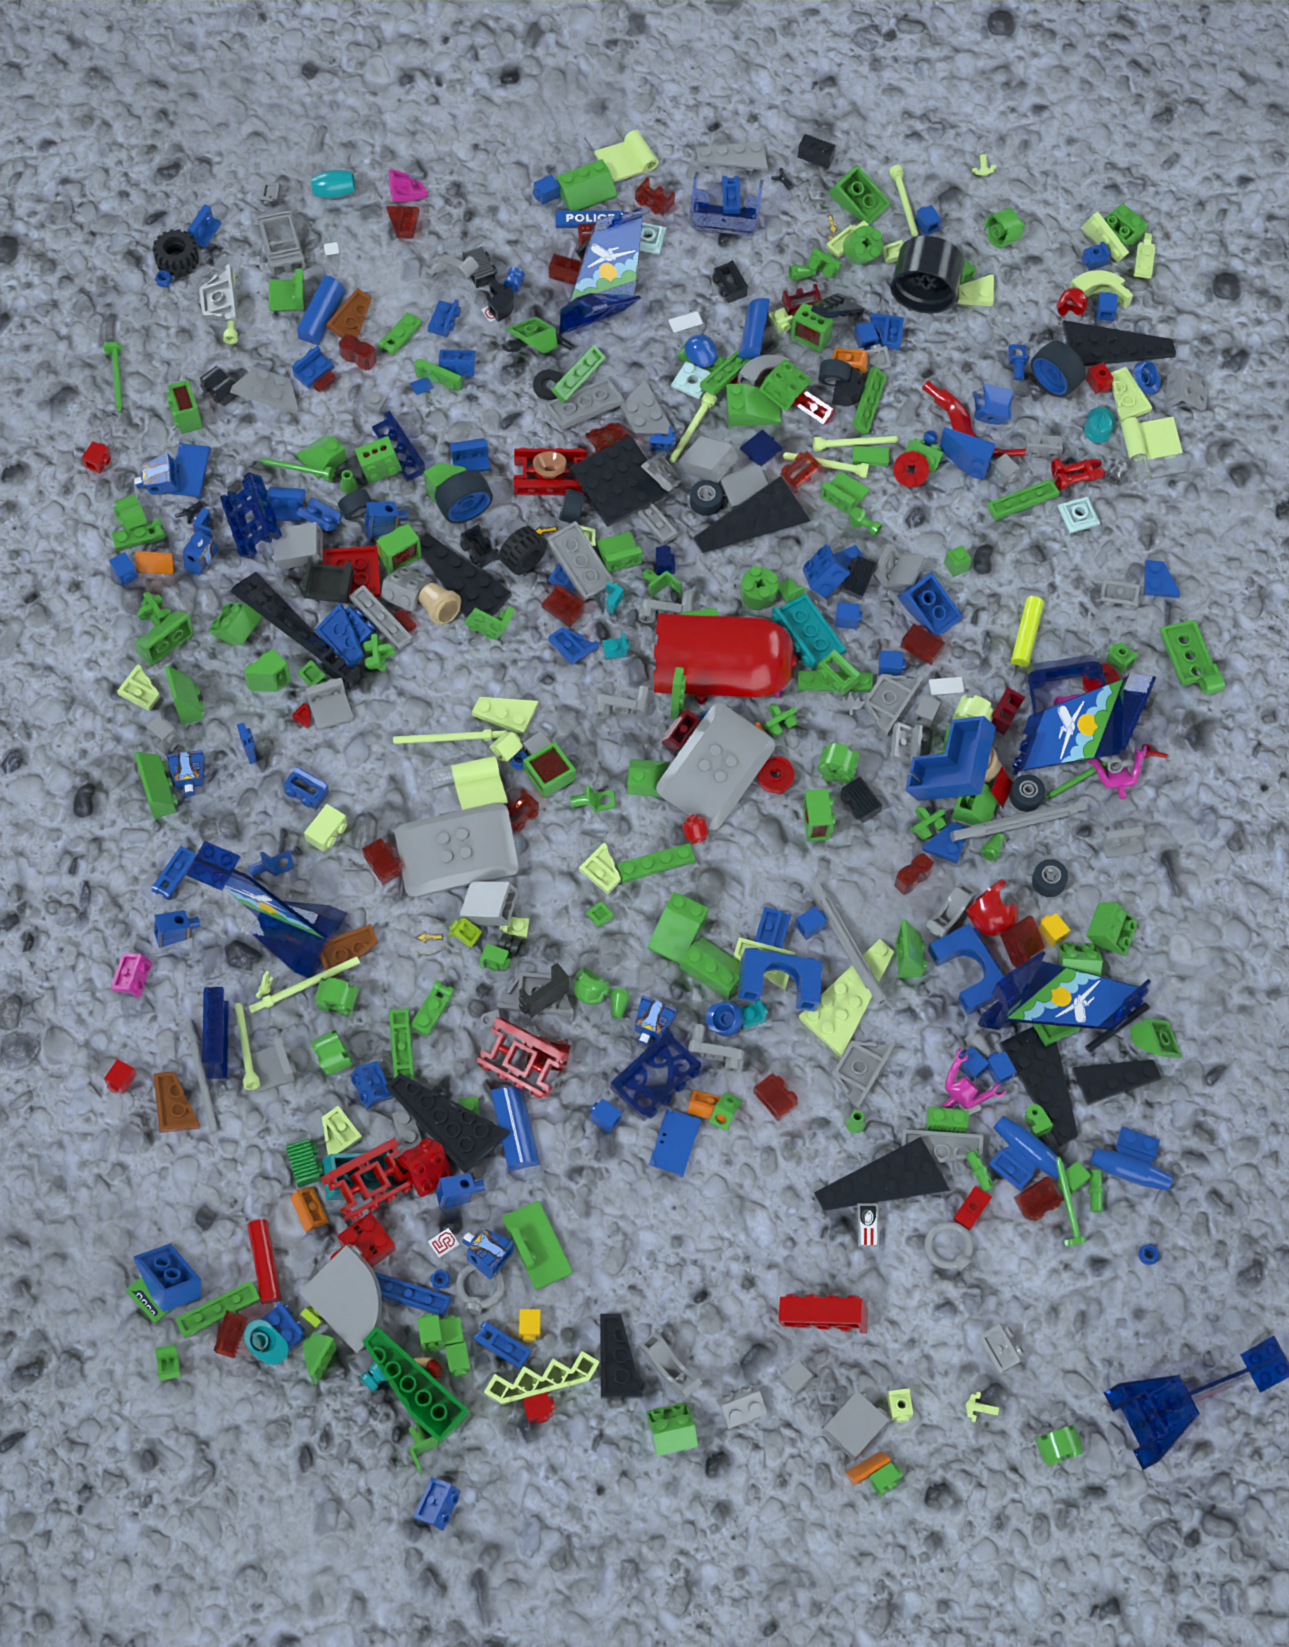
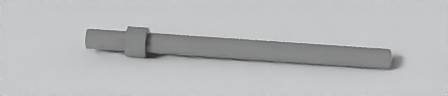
[185,1020,218,1134]

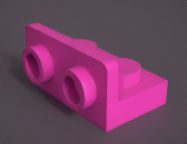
[110,953,152,997]

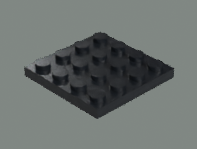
[569,435,669,527]

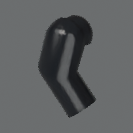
[502,338,525,352]

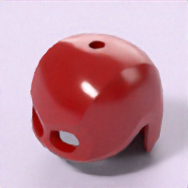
[1056,288,1087,316]

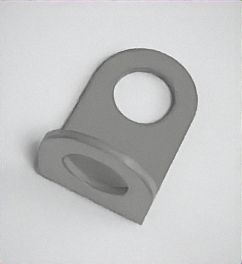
[481,1009,508,1027]

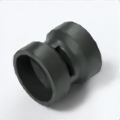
[498,933,523,957]

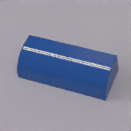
[491,1086,540,1172]

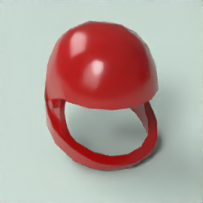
[966,879,1018,937]

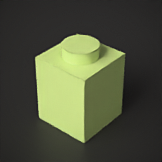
[489,732,523,761]

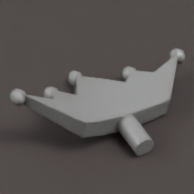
[837,691,868,715]

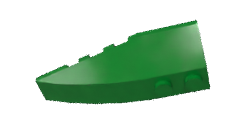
[362,1326,471,1443]

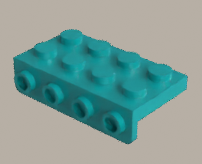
[771,594,847,671]

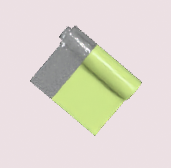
[584,116,659,182]
[1121,417,1187,483]
[425,756,508,816]

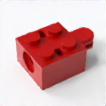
[330,1212,396,1268]

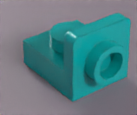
[605,581,624,615]
[602,633,630,660]
[740,998,768,1029]

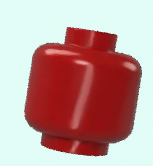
[682,814,709,844]

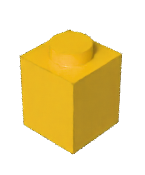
[1038,913,1071,948]
[519,1309,541,1342]

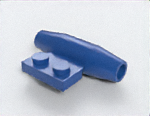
[988,1116,1067,1191]
[1090,1126,1173,1191]

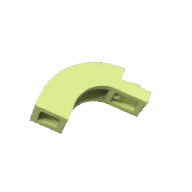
[1070,270,1133,308]

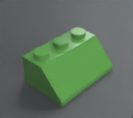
[556,159,617,211]
[134,610,194,667]
[134,752,178,819]
[680,937,741,1000]

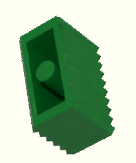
[285,1138,323,1188]

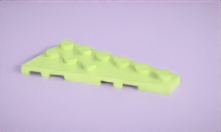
[799,939,894,1058]

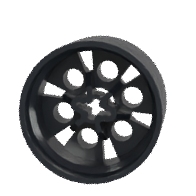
[890,236,965,314]

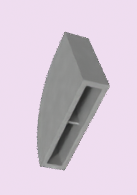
[299,1244,382,1353]

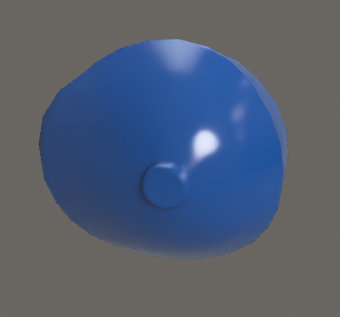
[684,334,717,368]
[1133,360,1161,395]
[706,1001,743,1036]

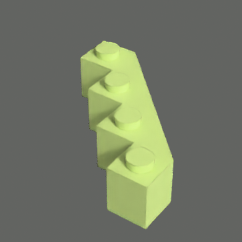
[484,1351,599,1405]

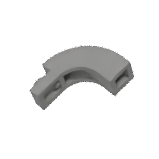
[737,355,802,386]
[925,883,977,938]
[638,1332,702,1397]

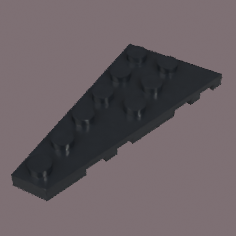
[1062,320,1176,366]
[692,476,811,553]
[415,533,512,634]
[230,572,329,659]
[999,1026,1078,1146]
[385,1073,510,1174]
[814,1137,950,1211]

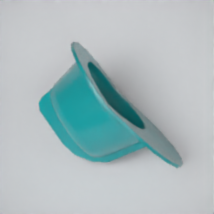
[1084,407,1116,443]
[244,1320,288,1365]

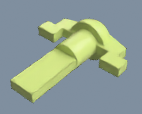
[972,154,996,176]
[256,971,273,999]
[965,1392,999,1422]

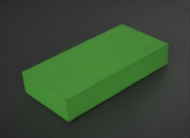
[852,446,889,466]

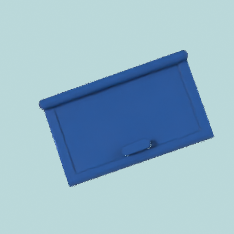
[168,442,211,499]
[649,1109,701,1177]

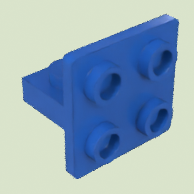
[450,438,490,472]
[265,487,306,522]

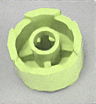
[952,695,995,722]

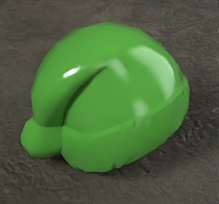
[573,967,612,1005]

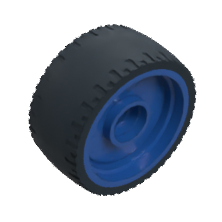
[1030,341,1086,397]
[435,470,493,524]

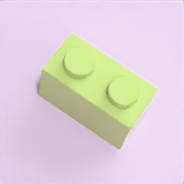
[304,804,347,852]

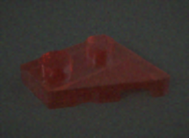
[386,206,420,239]

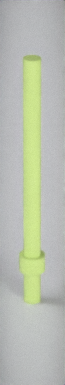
[393,729,507,744]
[249,956,360,1013]

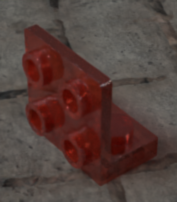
[585,423,630,453]
[1000,915,1045,973]

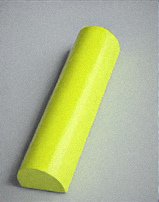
[1010,596,1044,668]

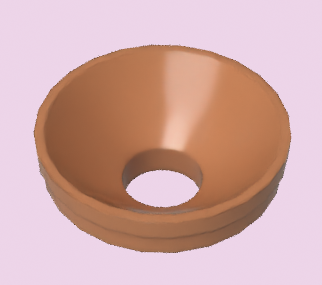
[533,451,566,479]

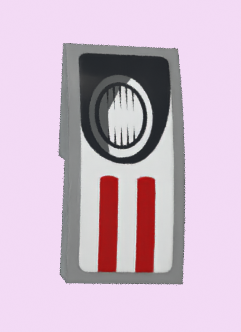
[857,1203,879,1247]

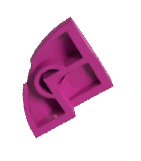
[388,169,428,202]

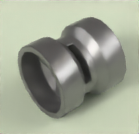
[1105,459,1129,485]

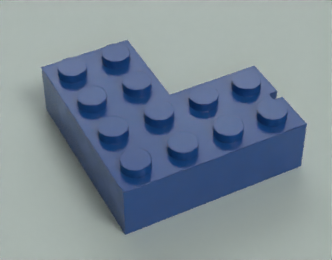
[905,716,996,801]

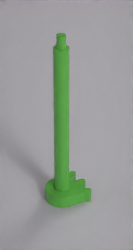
[103,342,122,413]
[259,458,336,483]
[1044,748,1116,800]
[1056,1157,1087,1247]

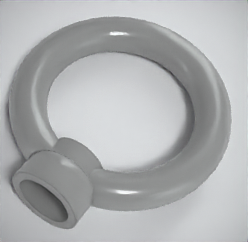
[1095,737,1135,773]
[924,1222,974,1273]
[456,1263,505,1315]

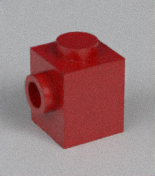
[1085,362,1114,395]
[81,441,111,474]
[104,1059,137,1095]
[523,1392,556,1424]

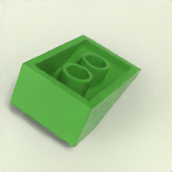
[827,164,891,225]
[725,384,781,426]
[165,666,205,725]
[647,892,709,964]
[895,919,927,978]

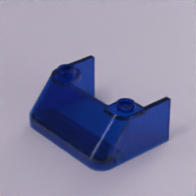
[689,172,764,236]
[1025,655,1106,718]

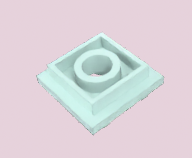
[639,223,666,254]
[671,361,711,399]
[1058,497,1100,534]

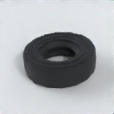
[533,369,562,400]

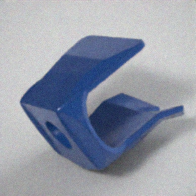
[972,383,1014,425]

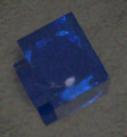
[655,545,675,575]

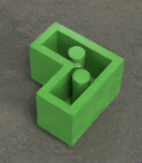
[417,1313,464,1353]

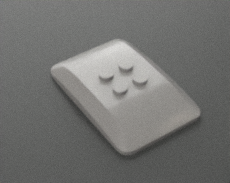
[656,703,775,831]
[395,804,519,897]

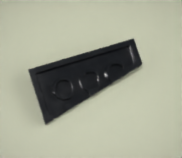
[811,293,865,318]
[1072,1060,1161,1105]
[600,1314,643,1399]

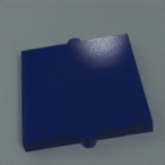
[740,429,783,467]

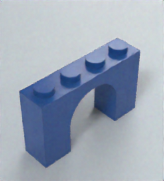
[927,923,1011,1015]
[738,948,822,1012]

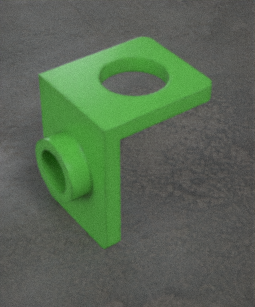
[778,578,805,604]
[709,1092,743,1131]

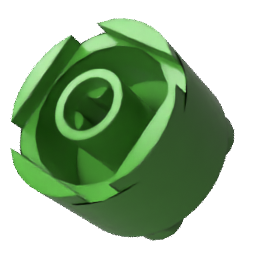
[984,207,1025,248]
[843,226,883,265]
[740,566,778,610]
[817,743,860,784]
[314,977,359,1017]
[310,1029,353,1076]
[1035,1424,1084,1466]

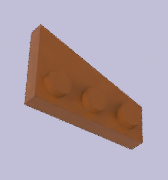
[326,288,372,347]
[315,924,378,978]
[153,1071,200,1133]

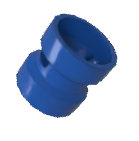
[503,267,525,292]

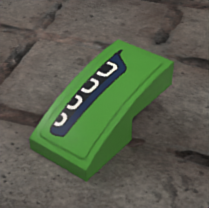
[125,1277,171,1324]

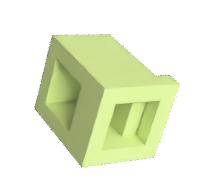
[887,1388,913,1423]

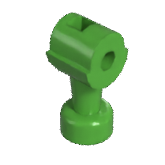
[849,507,882,537]

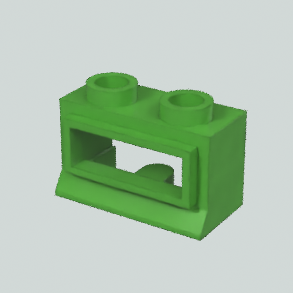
[817,649,861,695]

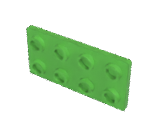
[502,1201,572,1290]

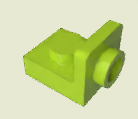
[448,917,482,948]
[300,1305,325,1328]

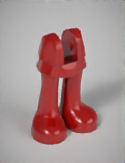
[1051,458,1105,490]

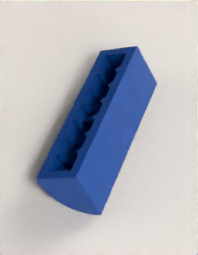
[297,275,346,345]
[738,298,770,360]

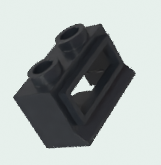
[712,260,748,303]
[459,524,499,569]
[319,646,361,689]

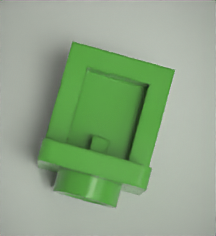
[297,660,327,686]
[155,1344,181,1381]

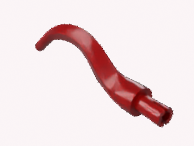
[922,380,1026,456]

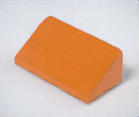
[832,348,868,372]
[135,551,175,575]
[688,1090,726,1123]
[291,1186,329,1232]
[846,1451,891,1486]

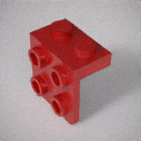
[396,1138,453,1197]

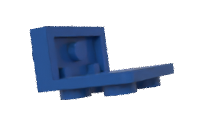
[803,544,850,599]

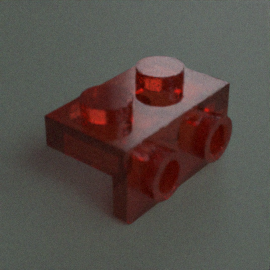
[541,584,584,627]
[1013,1177,1065,1221]

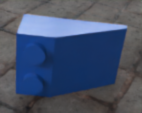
[939,427,996,480]
[897,572,963,639]
[134,1243,201,1312]

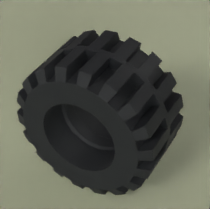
[153,229,199,278]
[498,526,547,575]

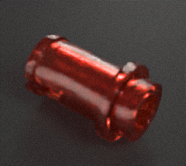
[313,370,336,392]
[394,609,417,633]

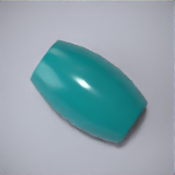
[311,170,356,199]

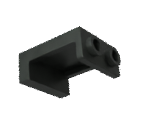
[300,558,354,604]
[518,963,569,1018]

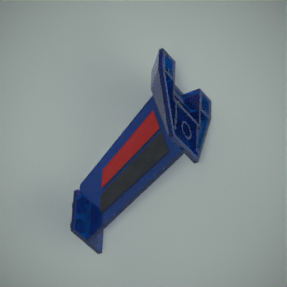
[1103,1336,1289,1470]

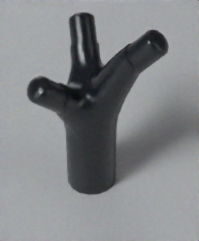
[771,167,793,190]
[556,332,574,351]
[175,501,203,524]

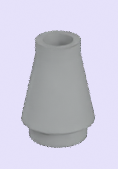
[964,1030,993,1058]

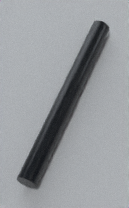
[1085,1002,1150,1053]

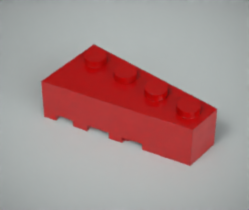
[778,1294,868,1334]

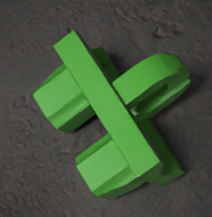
[807,248,842,278]
[137,592,171,626]
[364,634,395,672]
[761,703,798,737]
[909,806,947,840]

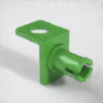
[642,568,682,597]
[570,785,616,812]
[409,1423,439,1476]

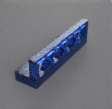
[372,410,425,482]

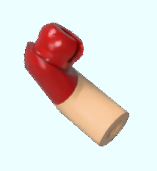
[414,1357,443,1378]

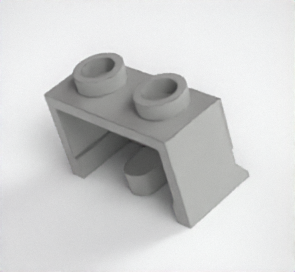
[146,714,180,755]

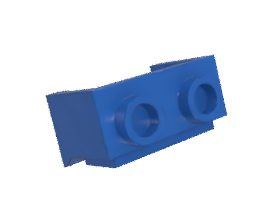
[283,766,329,810]

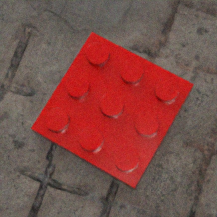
[323,546,381,598]

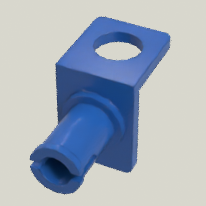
[1008,344,1030,380]
[247,851,294,878]

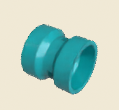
[359,1362,386,1392]

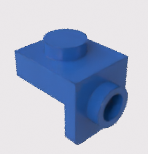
[193,508,213,538]

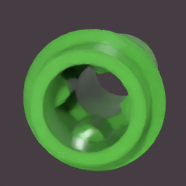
[788,264,815,281]
[340,470,358,494]
[981,833,1005,861]
[611,988,630,1018]
[845,1111,865,1133]

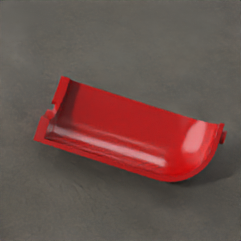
[653,614,797,697]

